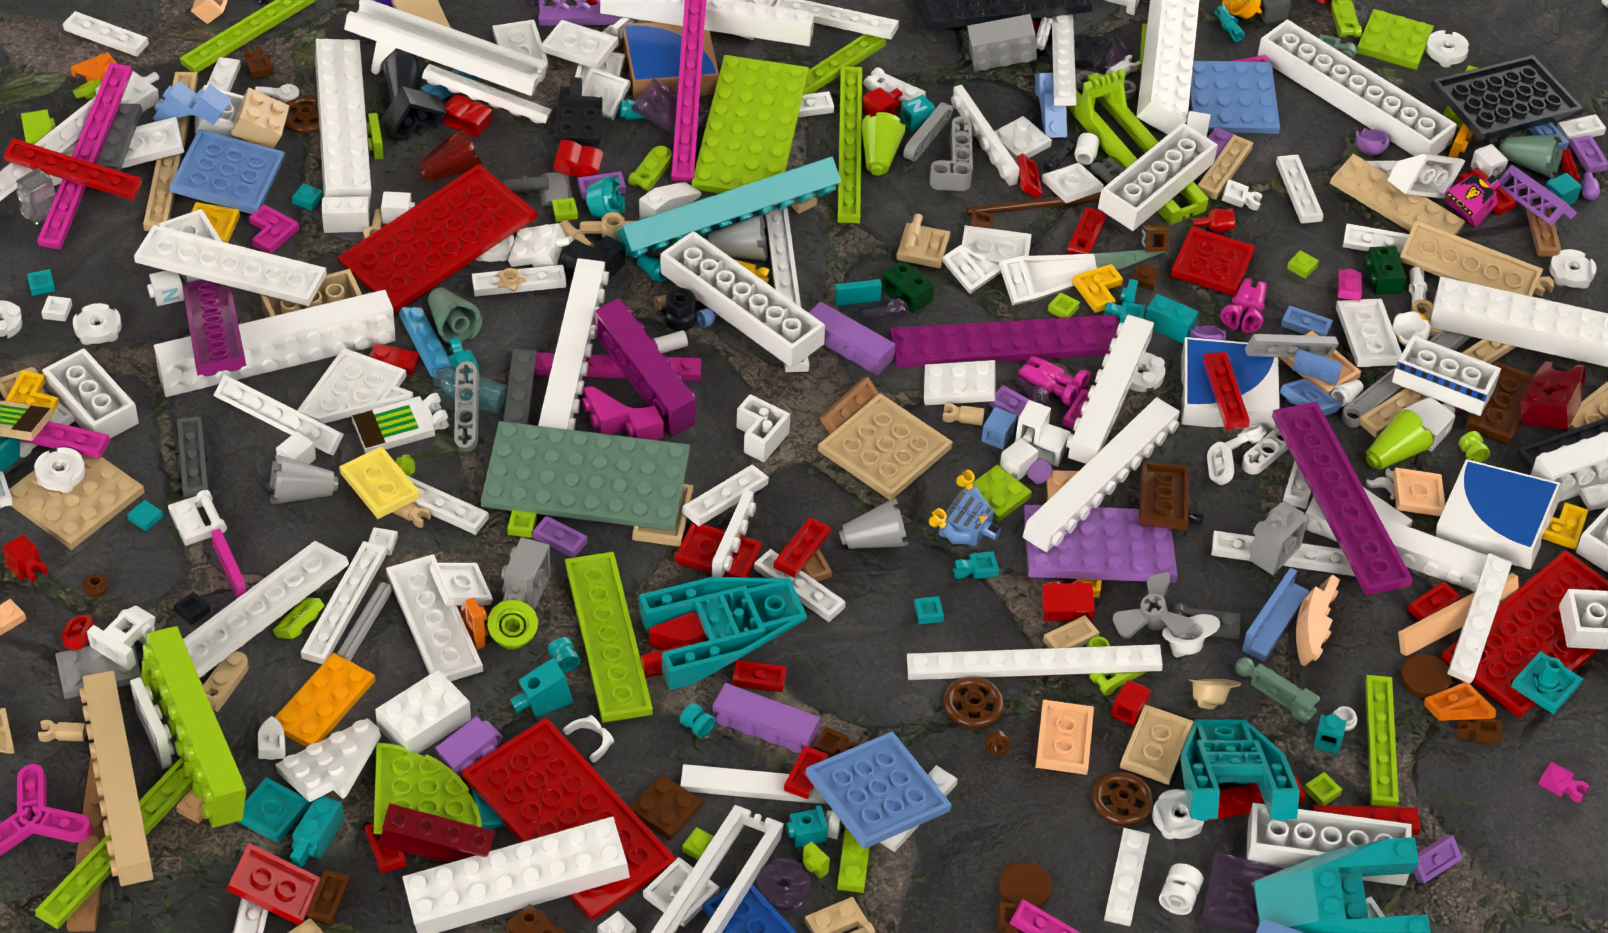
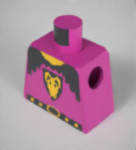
[1444,175,1501,228]

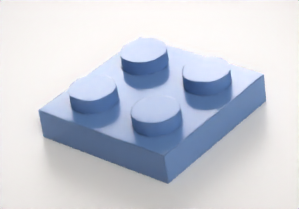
[1279,378,1342,416]

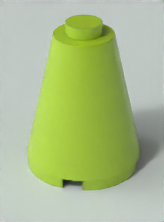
[862,112,906,176]
[1366,409,1433,470]

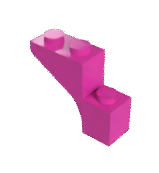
[581,386,664,440]

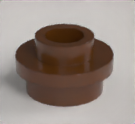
[83,574,109,598]
[984,731,1011,755]

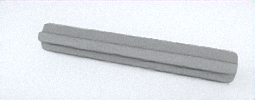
[338,582,392,661]

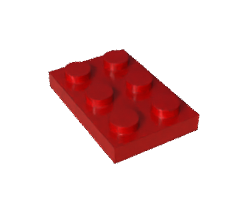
[675,522,762,578]
[226,843,321,925]

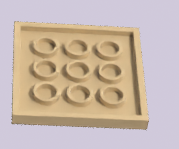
[818,393,953,500]
[9,455,145,550]

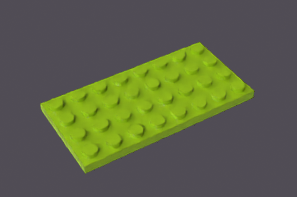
[692,55,809,193]

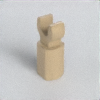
[942,403,984,426]
[392,503,431,528]
[38,720,87,742]

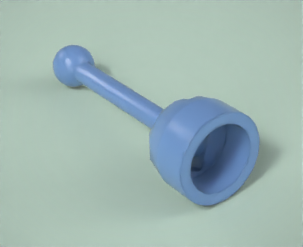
[696,308,718,328]

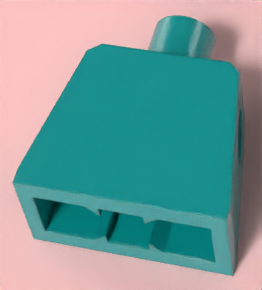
[510,658,573,717]

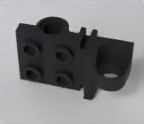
[555,77,603,145]

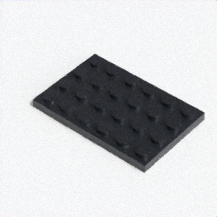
[1431,55,1583,141]

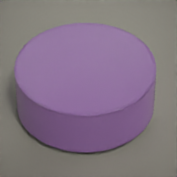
[1028,459,1052,484]

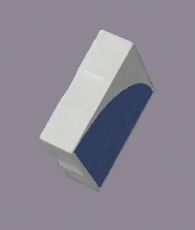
[1181,337,1279,432]
[1436,459,1561,570]

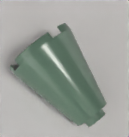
[1499,134,1563,178]
[428,288,482,344]

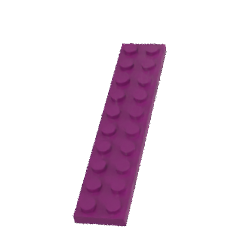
[182,279,247,376]
[890,315,1119,368]
[1272,402,1413,595]

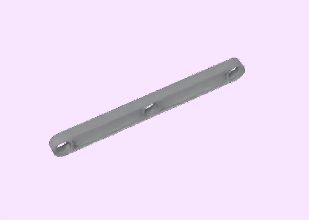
[1341,330,1472,428]

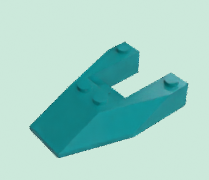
[639,577,807,690]
[1181,719,1300,821]
[1253,837,1431,933]

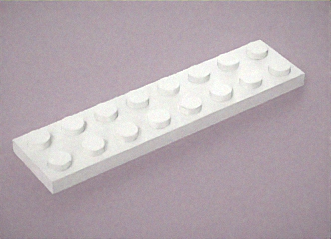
[134,225,327,306]
[183,541,349,678]

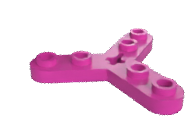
[0,764,93,856]

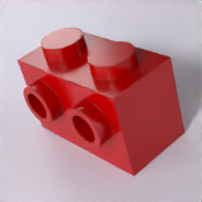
[1041,581,1095,622]

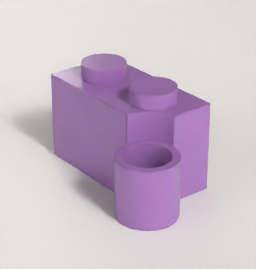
[435,716,502,778]

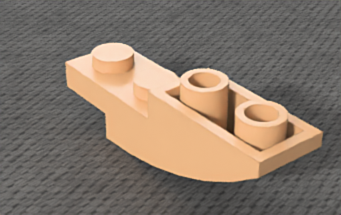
[1296,575,1340,667]

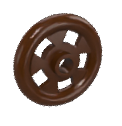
[284,95,320,134]
[943,677,1004,728]
[1092,772,1154,826]

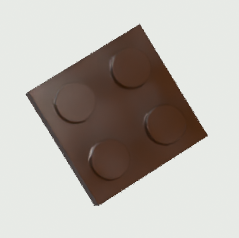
[629,774,703,841]

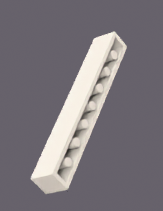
[1066,315,1154,464]
[1305,496,1487,592]

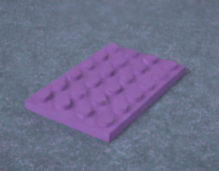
[1023,505,1177,583]

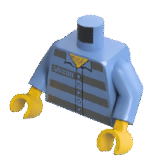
[929,470,1001,546]

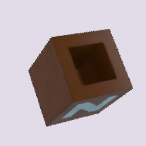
[1140,222,1169,252]

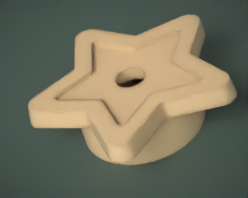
[497,268,526,292]

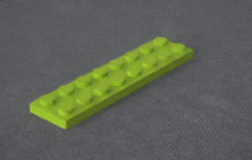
[565,552,653,723]

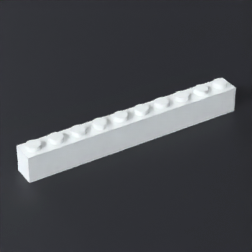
[600,0,815,46]
[538,258,609,430]
[1023,397,1180,552]

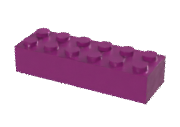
[595,298,697,437]

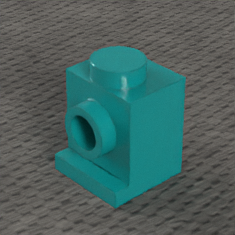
[1313,714,1347,755]
[786,805,828,848]

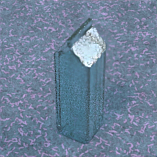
[432,366,507,414]

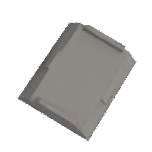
[539,172,572,206]

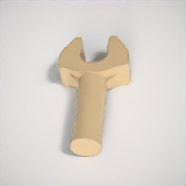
[363,209,382,239]
[1534,276,1554,297]

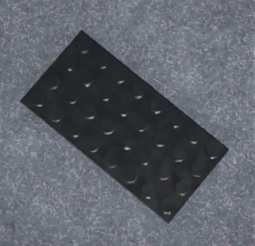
[914,0,1092,30]

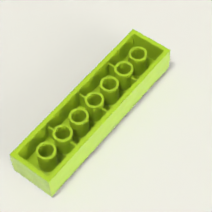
[142,626,246,828]

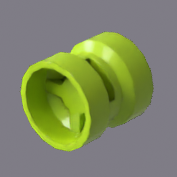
[1459,431,1490,463]

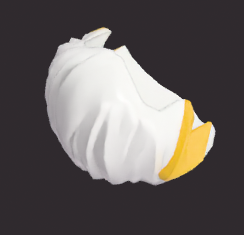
[1392,311,1431,347]

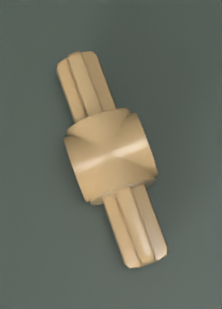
[580,212,635,241]

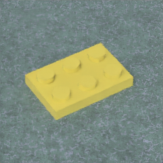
[339,446,420,519]

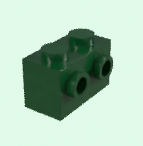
[1364,246,1406,295]
[882,261,935,314]

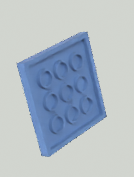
[1189,61,1280,134]
[170,129,285,214]
[805,731,952,849]

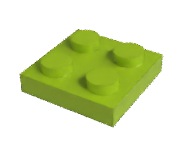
[964,465,1032,522]

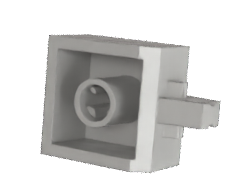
[1249,501,1308,575]
[501,537,550,609]

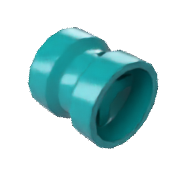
[548,637,580,673]
[680,702,716,738]

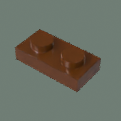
[306,870,351,926]

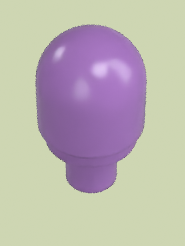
[1581,172,1600,200]

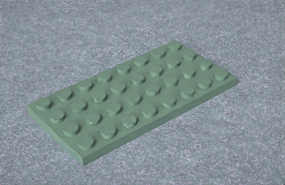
[481,421,690,531]

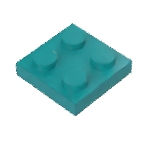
[237,777,310,844]

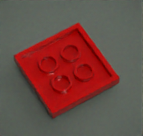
[1171,226,1255,296]

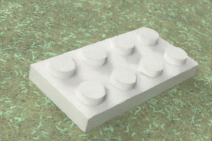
[1336,299,1402,367]

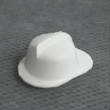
[1162,614,1220,657]

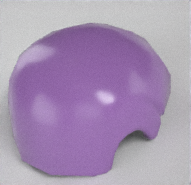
[1356,128,1390,156]
[1191,325,1226,341]

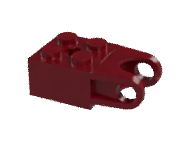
[1520,361,1586,430]

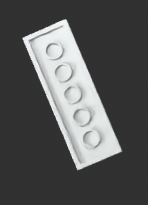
[49,117,184,186]
[386,554,483,681]

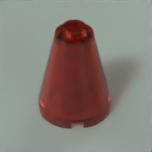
[418,128,482,182]

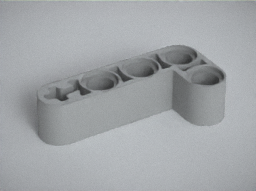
[929,116,973,191]

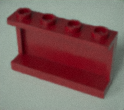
[378,803,495,864]

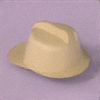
[1189,679,1241,709]

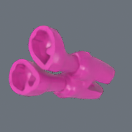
[1220,278,1267,333]
[1018,356,1091,407]

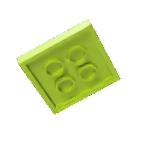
[1357,9,1434,70]

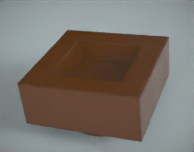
[970,210,994,229]
[1133,264,1160,291]

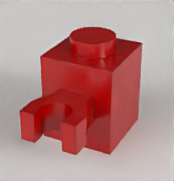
[862,87,903,117]
[2,534,48,583]

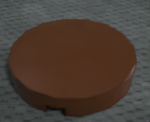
[1400,654,1452,699]
[998,862,1052,909]

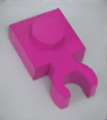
[1538,762,1589,803]

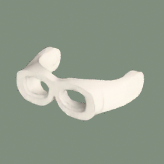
[563,715,614,762]

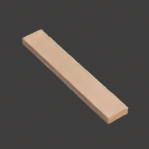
[1398,573,1519,656]

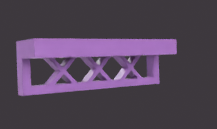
[538,0,622,26]
[1499,165,1577,226]

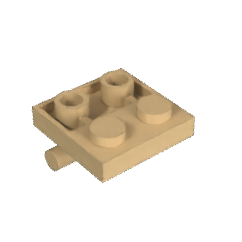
[897,214,950,269]

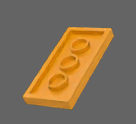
[274,653,376,748]

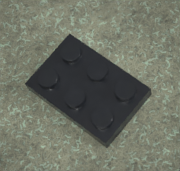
[1038,34,1114,69]

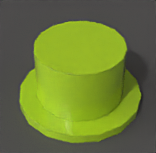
[487,600,538,650]

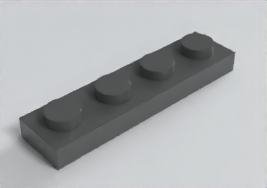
[97,103,143,171]
[503,349,537,425]
[177,416,208,498]

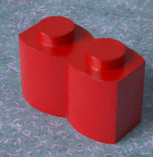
[441,94,492,137]
[553,140,603,178]

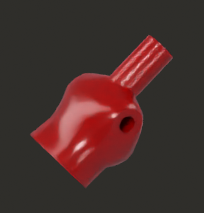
[1193,208,1236,233]

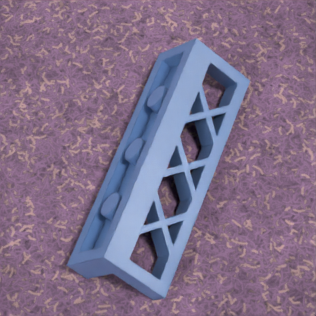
[1242,568,1309,662]

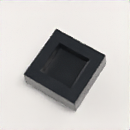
[174,591,211,625]

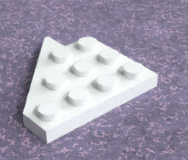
[297,348,413,424]
[275,718,381,802]

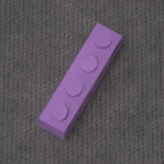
[809,301,895,375]
[712,683,820,753]

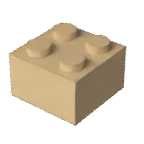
[231,88,289,149]

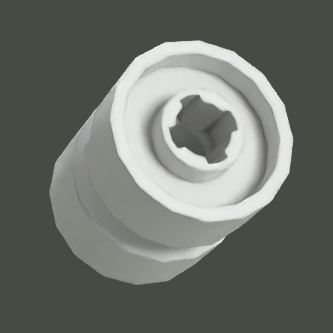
[1159,863,1204,915]

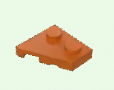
[70,52,117,82]
[459,597,488,650]
[1424,682,1496,721]

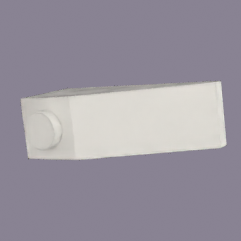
[639,182,701,219]

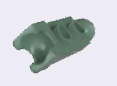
[1235,657,1320,724]

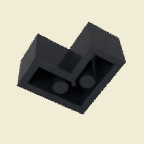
[381,86,447,141]
[561,236,625,286]

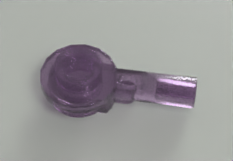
[862,299,908,319]
[1013,376,1049,406]

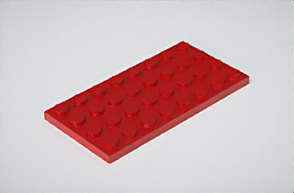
[337,164,537,313]
[1441,550,1608,719]
[462,718,676,922]

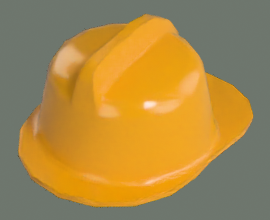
[1222,0,1262,19]

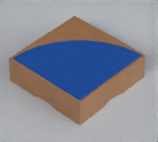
[622,22,719,101]

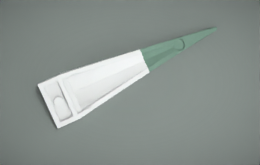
[999,250,1166,306]

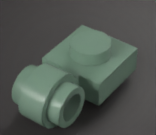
[1319,34,1357,60]

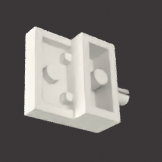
[95,71,159,113]
[508,223,573,268]

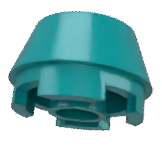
[586,176,625,218]

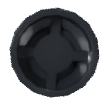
[665,288,696,331]

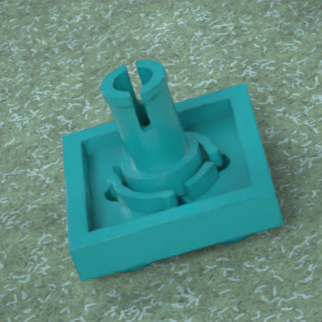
[1511,651,1583,714]

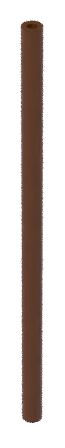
[966,192,1101,216]

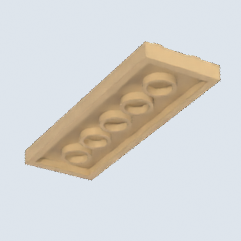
[1330,154,1466,235]
[1400,220,1543,297]

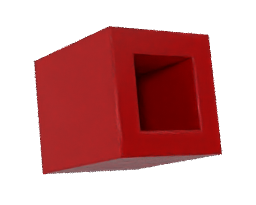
[1111,680,1151,726]

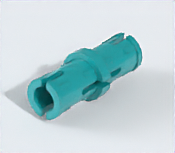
[1214,5,1245,42]

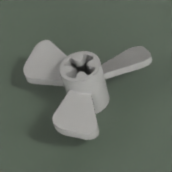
[1113,572,1195,639]

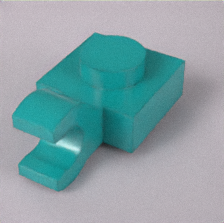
[1104,301,1145,323]
[448,337,479,376]
[953,551,1000,579]

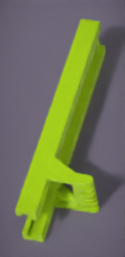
[1066,69,1209,225]

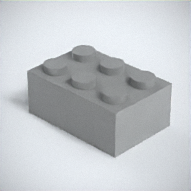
[967,14,1037,71]

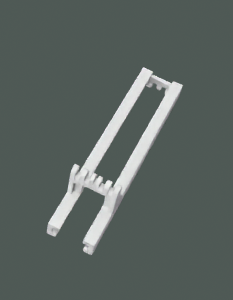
[344,0,548,96]
[651,805,784,933]

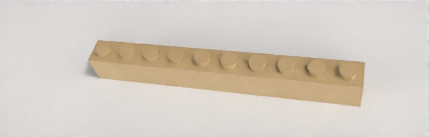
[79,670,154,886]

